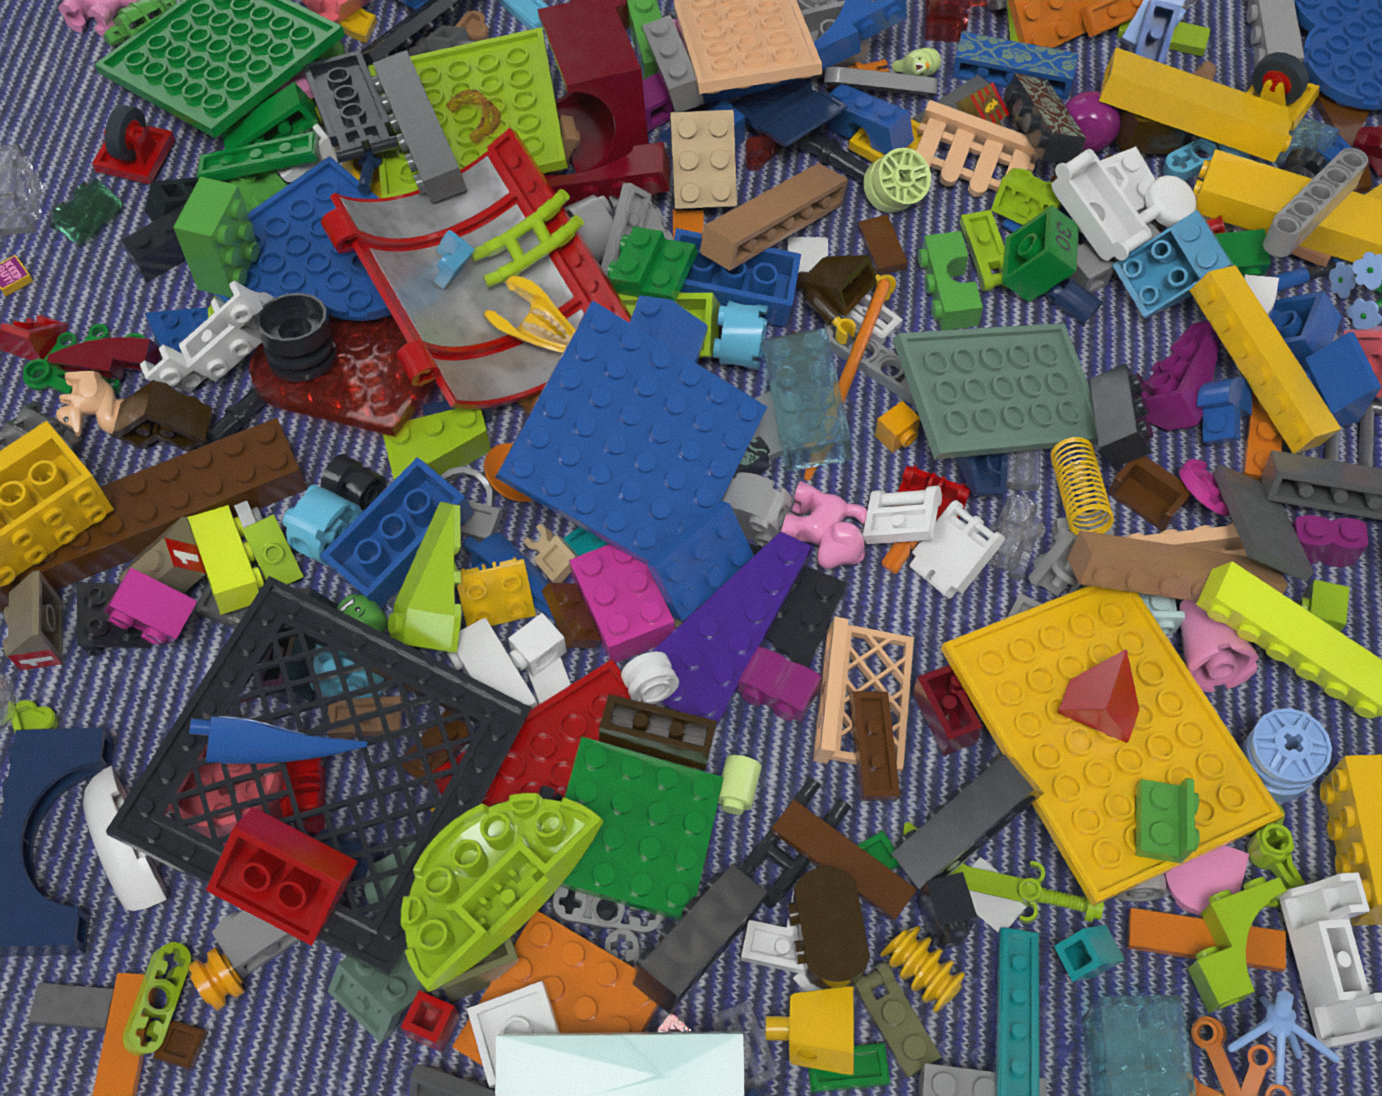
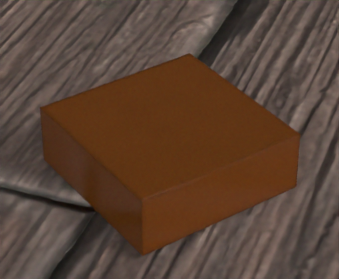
[153,1020,209,1071]

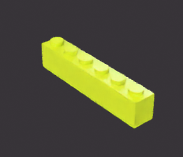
[1196,561,1382,719]

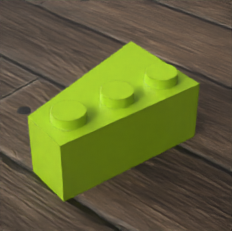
[381,408,491,480]

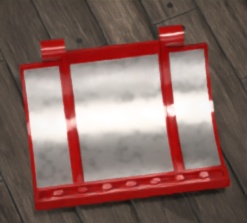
[321,127,632,409]

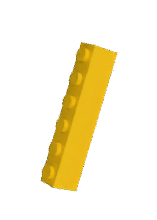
[1189,265,1341,454]

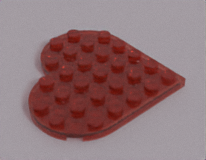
[249,314,436,437]

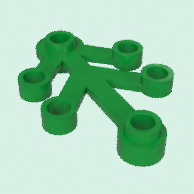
[23,324,145,396]

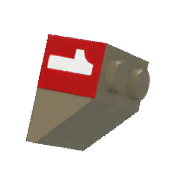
[119,516,206,593]
[3,571,63,671]

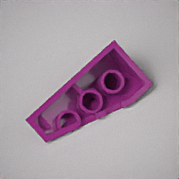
[1142,320,1220,431]

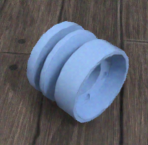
[1240,708,1332,803]

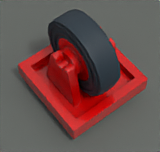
[92,105,175,185]

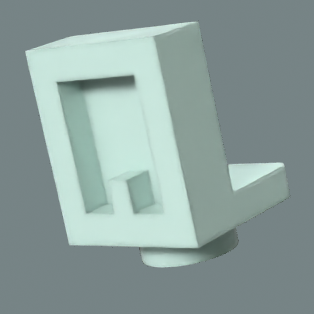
[1138,593,1185,635]

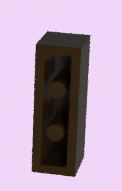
[599,694,717,770]

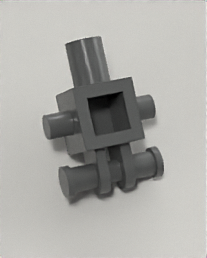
[408,25,477,56]

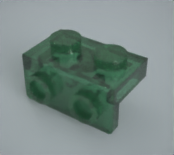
[50,178,124,248]

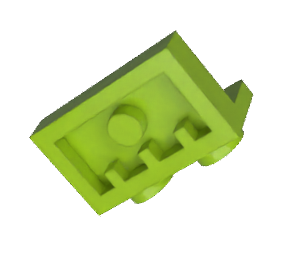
[991,168,1062,225]

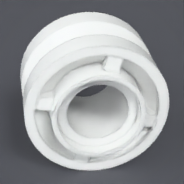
[621,651,679,705]

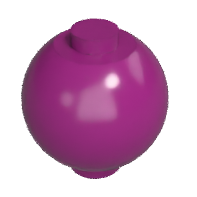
[1065,91,1121,153]

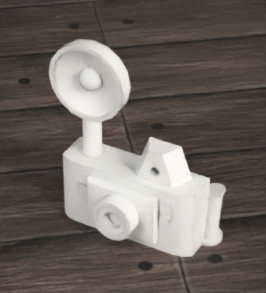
[1052,149,1197,261]

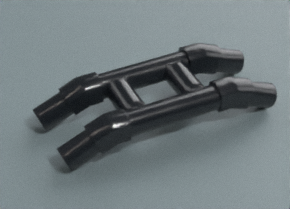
[738,776,851,908]

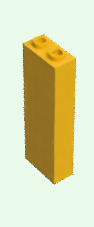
[1099,47,1292,163]
[1193,149,1382,263]

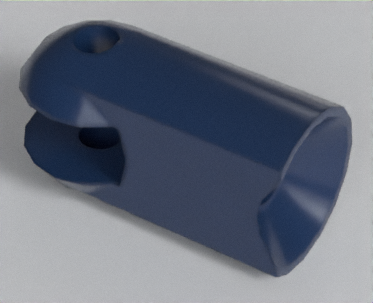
[1045,278,1103,326]

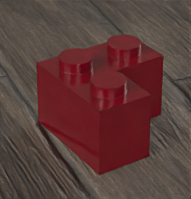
[913,665,982,756]

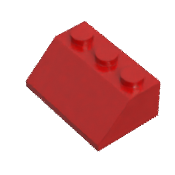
[206,807,358,946]

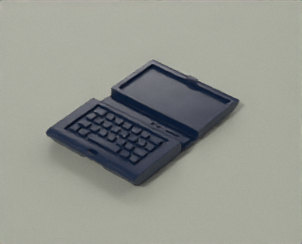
[730,79,848,147]

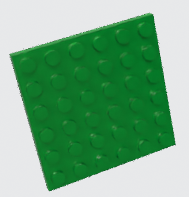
[94,0,345,138]

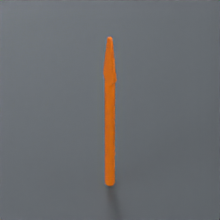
[804,279,890,481]

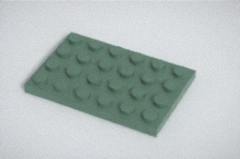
[893,323,1098,460]

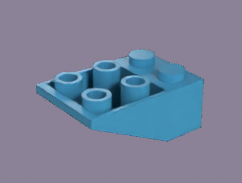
[1112,210,1234,319]

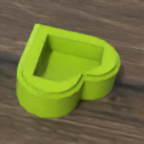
[10,700,59,732]

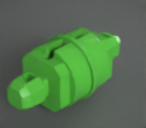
[103,0,177,46]

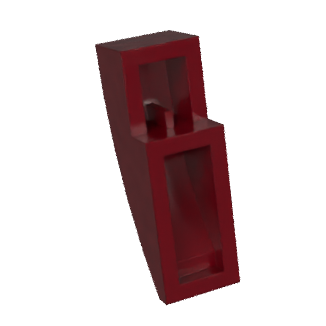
[47,337,161,381]

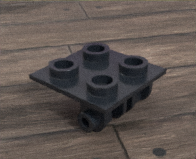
[76,582,151,656]

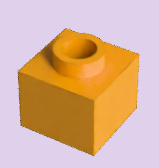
[875,401,920,453]

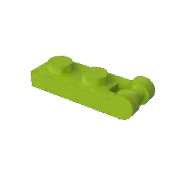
[960,210,1007,292]

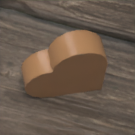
[455,11,489,41]

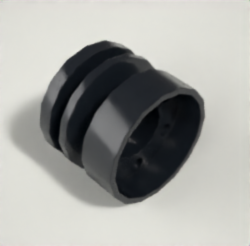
[256,293,337,382]

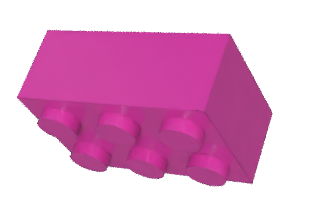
[569,544,675,663]

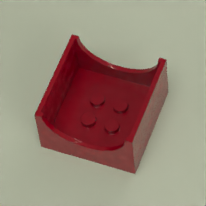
[537,0,648,173]

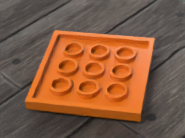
[452,911,659,1066]

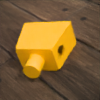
[766,987,854,1075]

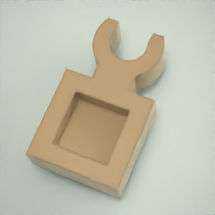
[524,524,578,583]

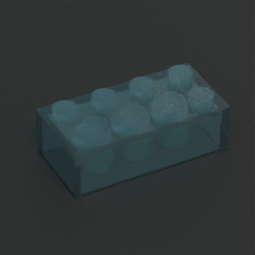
[762,328,852,472]

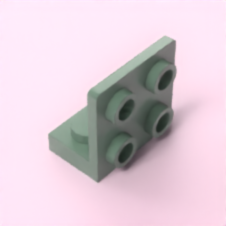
[327,944,428,1044]

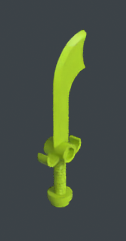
[903,822,1104,924]

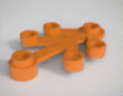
[1173,1016,1293,1096]

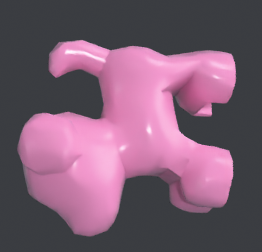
[59,0,138,38]
[781,481,867,569]

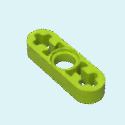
[123,942,191,1056]

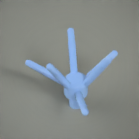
[1228,991,1340,1091]

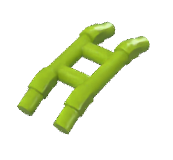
[471,189,584,288]

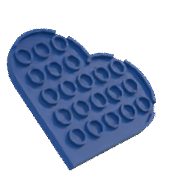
[1294,0,1382,110]
[215,156,391,321]

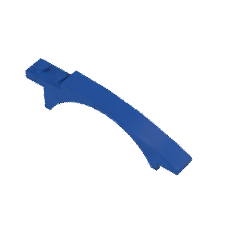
[701,0,907,105]

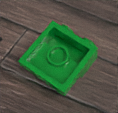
[608,226,698,302]

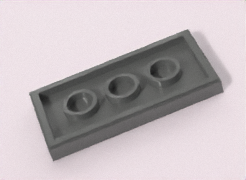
[1213,464,1314,581]

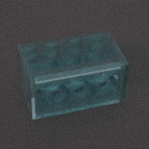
[1081,995,1196,1096]

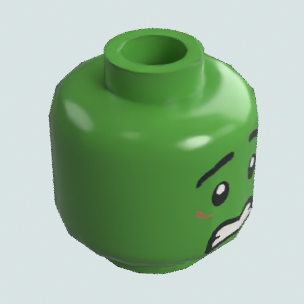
[337,594,388,633]

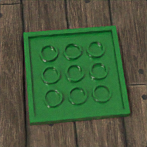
[559,737,724,921]

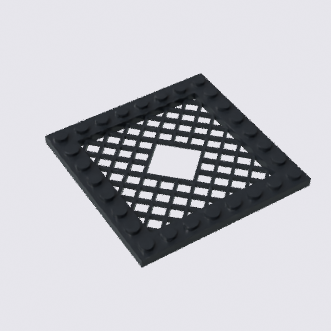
[106,576,532,977]

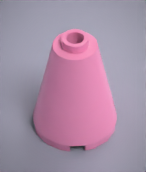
[1179,600,1259,692]

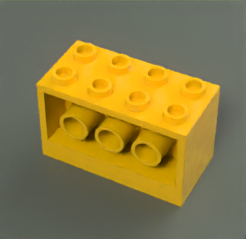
[0,420,114,587]

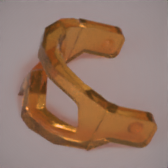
[446,89,501,143]

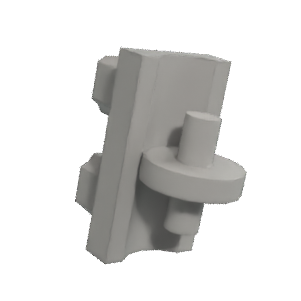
[1028,528,1078,596]

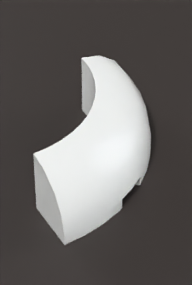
[83,766,166,911]

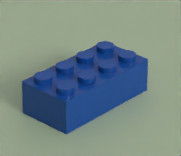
[674,228,801,327]
[319,457,474,609]

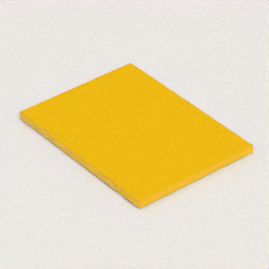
[941,585,1285,907]

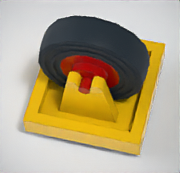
[1247,52,1320,131]

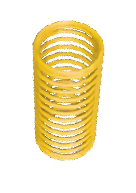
[1050,437,1114,536]

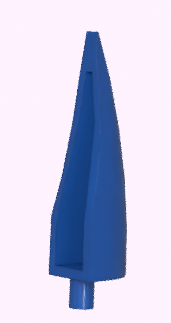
[462,532,555,622]
[189,715,367,764]

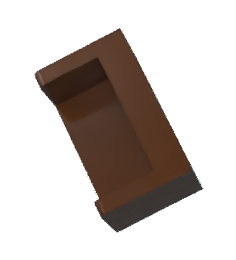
[1108,456,1192,532]

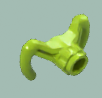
[1247,801,1306,908]

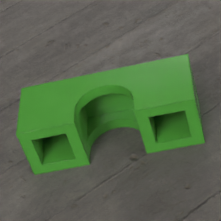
[627,0,662,80]
[918,231,983,331]

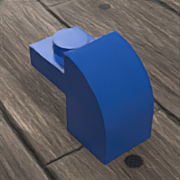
[1197,377,1252,445]

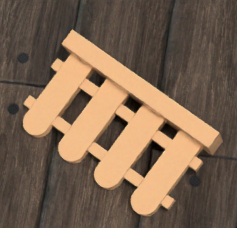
[911,100,1039,197]

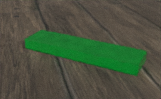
[197,131,320,181]

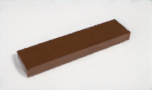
[771,800,917,922]

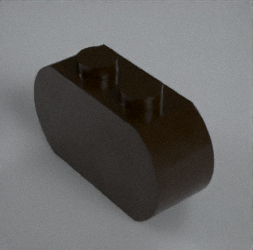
[787,866,870,989]

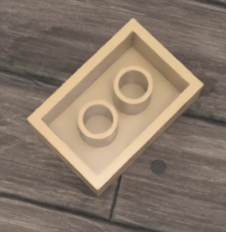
[670,110,737,209]

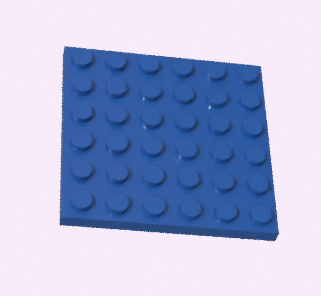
[495,301,767,565]

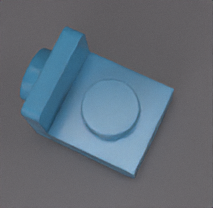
[434,230,475,289]

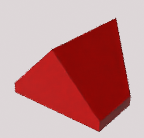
[0,315,68,361]
[1057,649,1140,743]

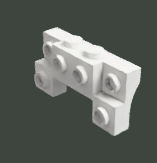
[140,281,274,393]
[1279,872,1382,1049]

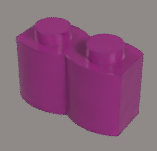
[1292,515,1368,567]
[738,646,822,722]

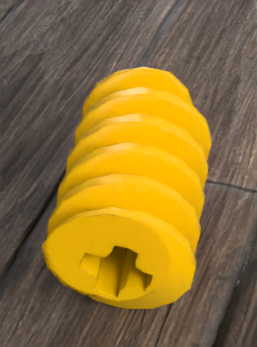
[880,925,965,1014]

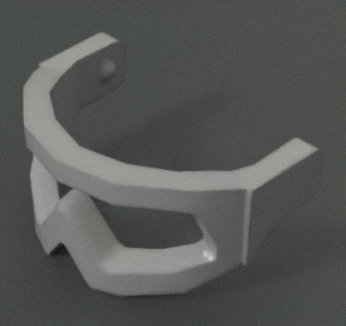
[440,466,495,507]

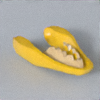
[483,276,575,353]

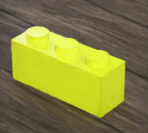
[187,505,264,615]

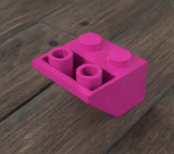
[104,567,197,646]

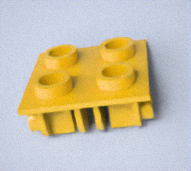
[457,557,536,627]

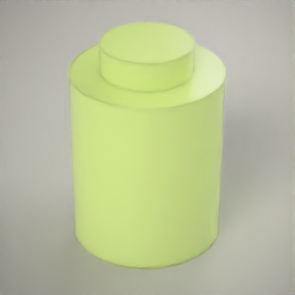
[718,755,762,815]

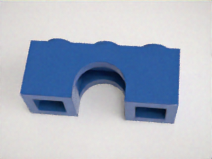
[826,84,914,154]

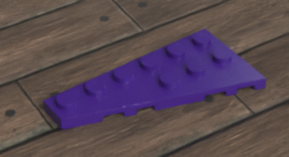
[652,531,812,731]

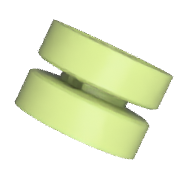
[864,148,931,213]

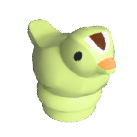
[892,47,941,77]

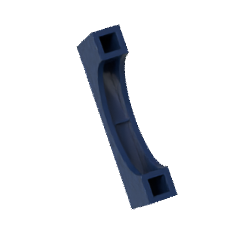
[0,727,115,957]

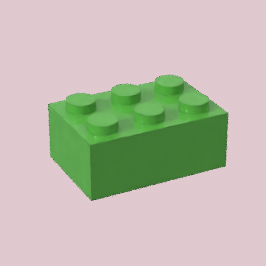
[173,177,260,298]

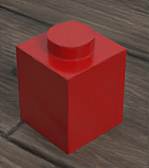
[401,990,460,1053]

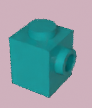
[1054,925,1125,982]

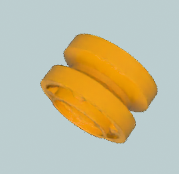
[188,947,245,1011]

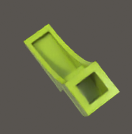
[1187,877,1287,1013]

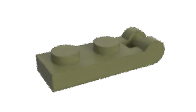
[852,961,942,1080]

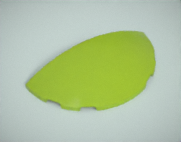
[401,793,603,992]

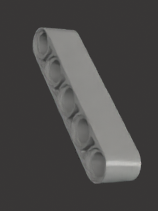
[1263,148,1368,257]

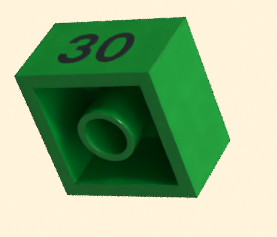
[1002,205,1079,302]

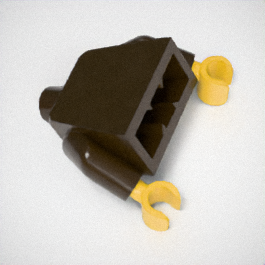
[796,255,896,344]

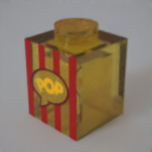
[956,82,1010,126]

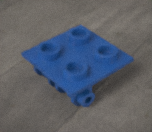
[145,307,208,353]

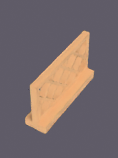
[813,617,914,773]

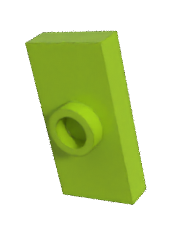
[241,514,304,584]

